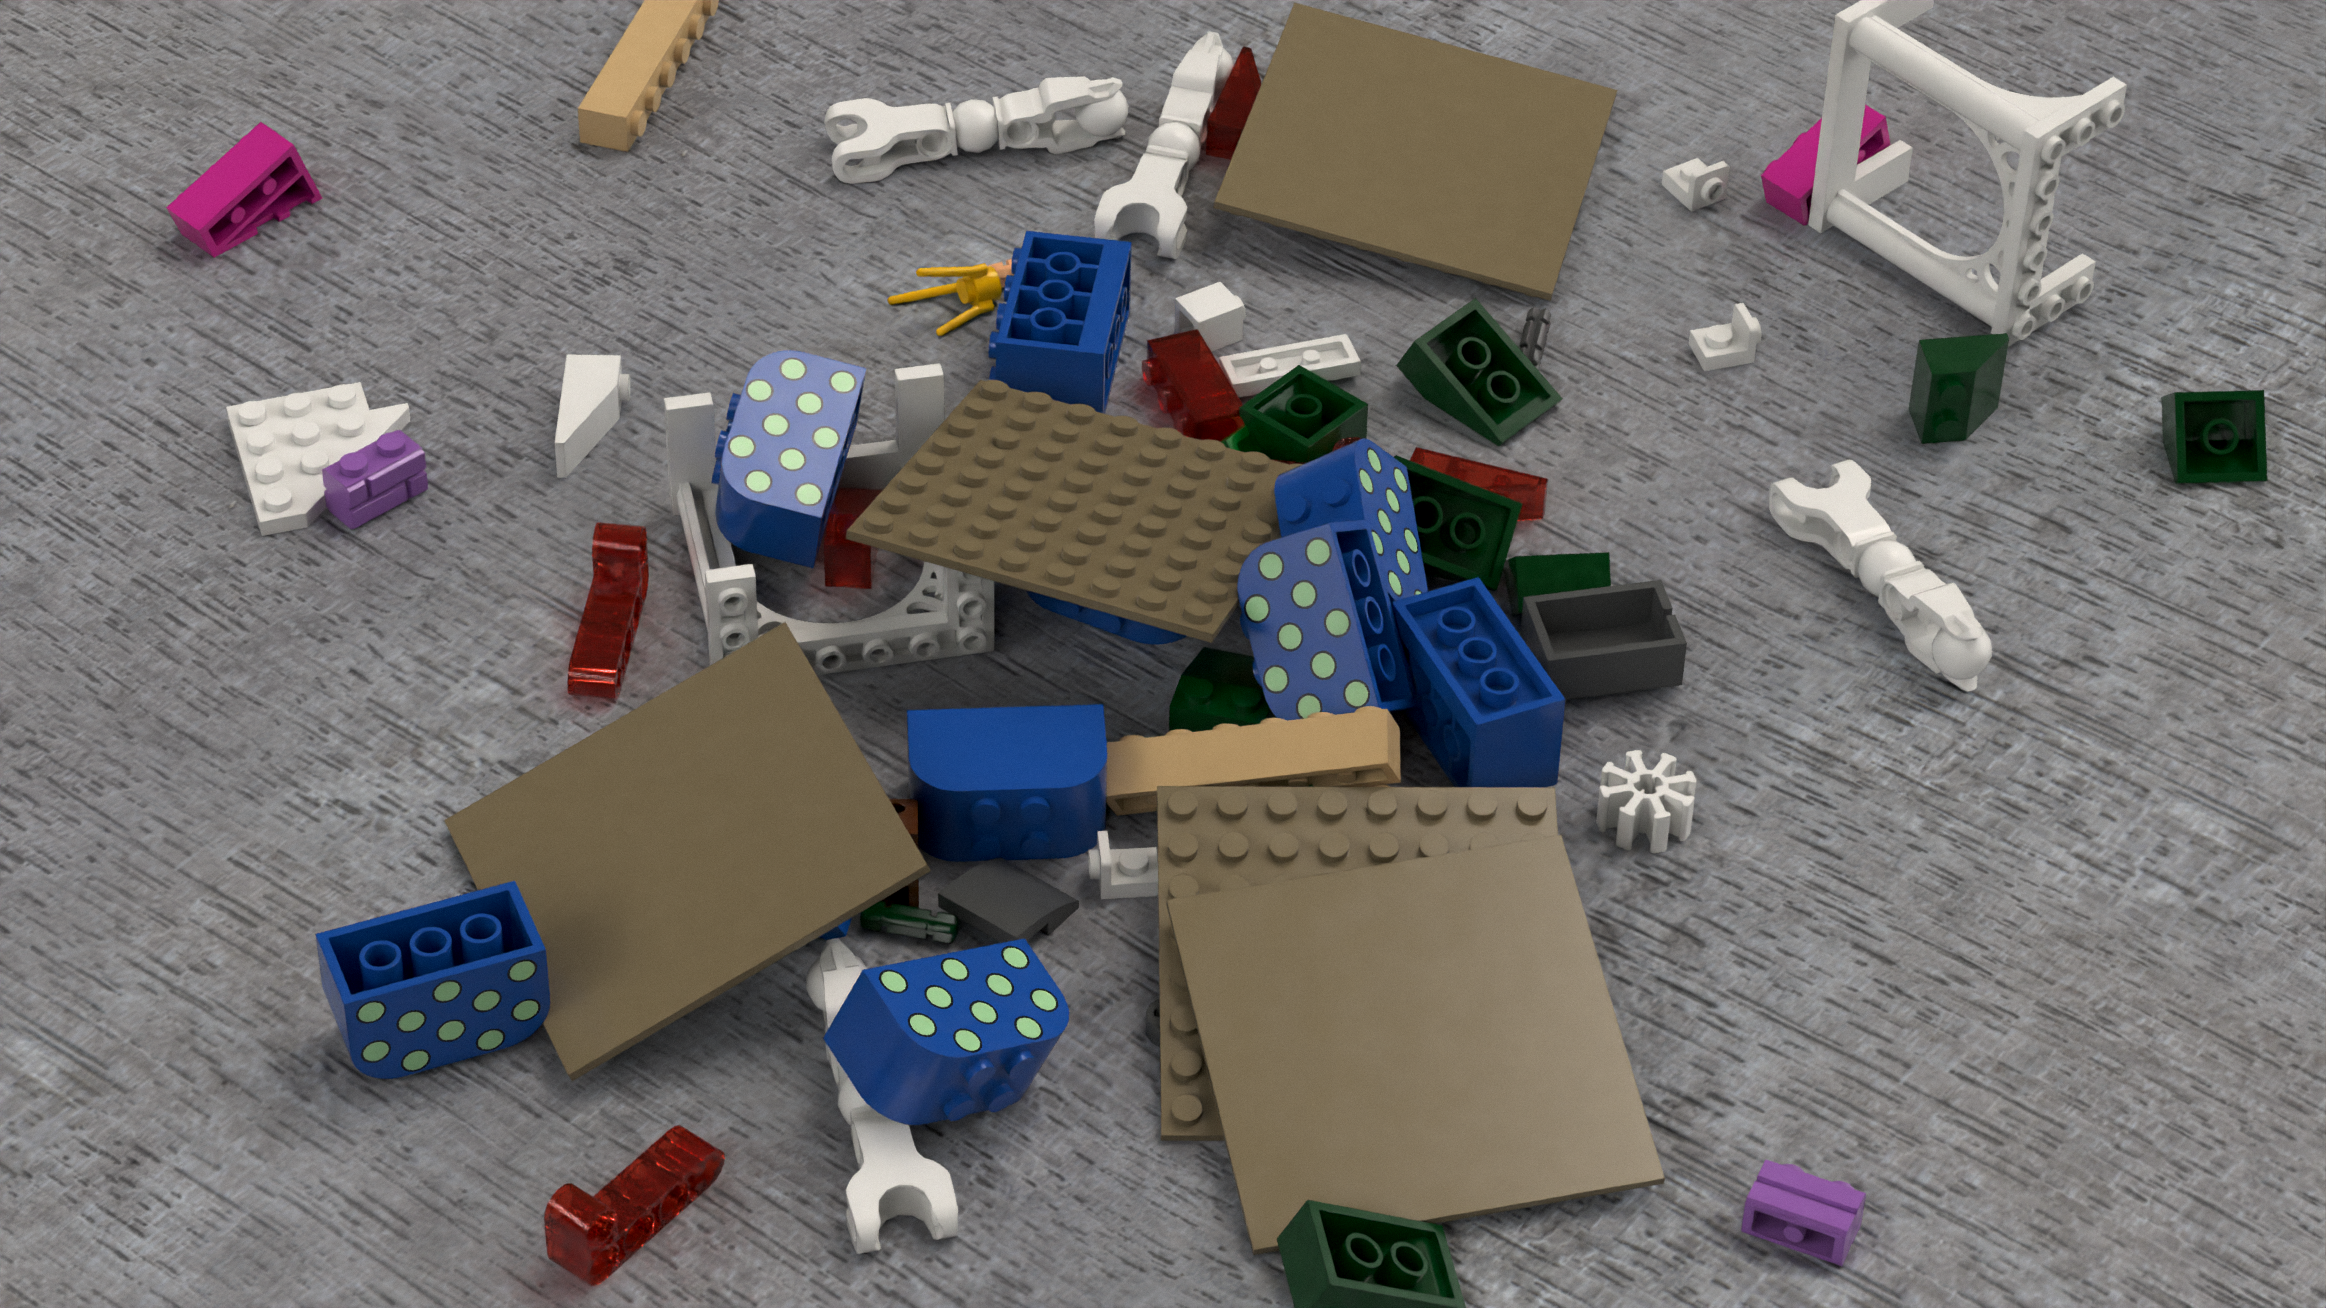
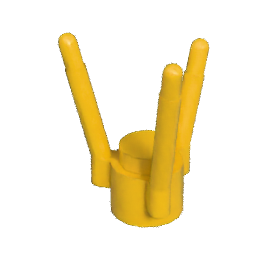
[887,263,1002,336]

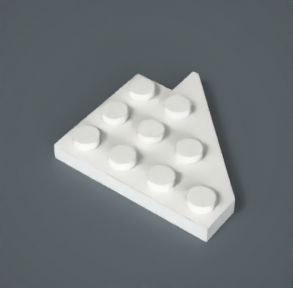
[226,382,410,536]

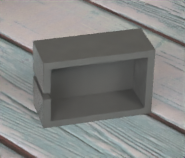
[1520,580,1687,700]

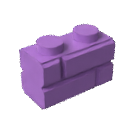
[322,430,428,529]
[1741,1159,1866,1266]

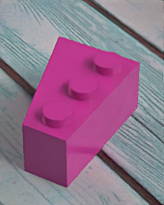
[1761,104,1890,226]
[166,122,323,258]

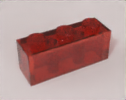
[1142,329,1245,442]

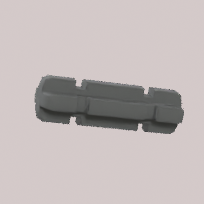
[1519,307,1551,370]

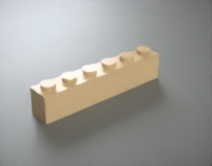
[578,0,719,152]
[1106,706,1401,816]

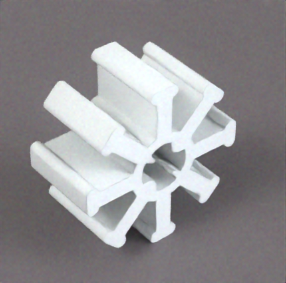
[1596,750,1696,853]

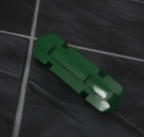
[860,901,959,944]

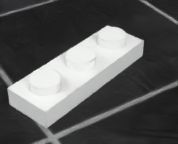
[1219,334,1361,399]

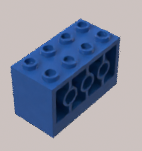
[988,231,1132,414]
[1392,577,1566,787]

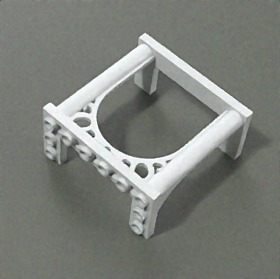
[1808,0,2127,347]
[664,363,994,675]

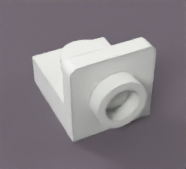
[1662,158,1730,212]
[1689,303,1762,371]
[1088,831,1158,899]

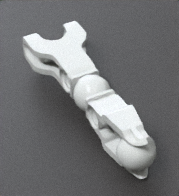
[1094,31,1234,259]
[824,76,1129,184]
[1769,459,1992,692]
[806,938,958,1254]

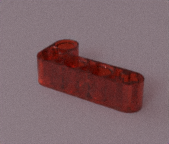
[567,522,649,699]
[544,1125,725,1286]

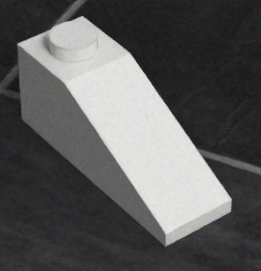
[555,354,630,478]

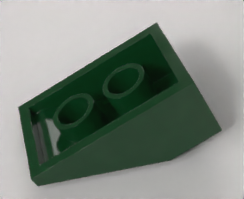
[1396,298,1563,446]
[1394,455,1523,591]
[1169,647,1277,732]
[1277,1200,1466,1308]

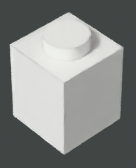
[1174,282,1246,357]

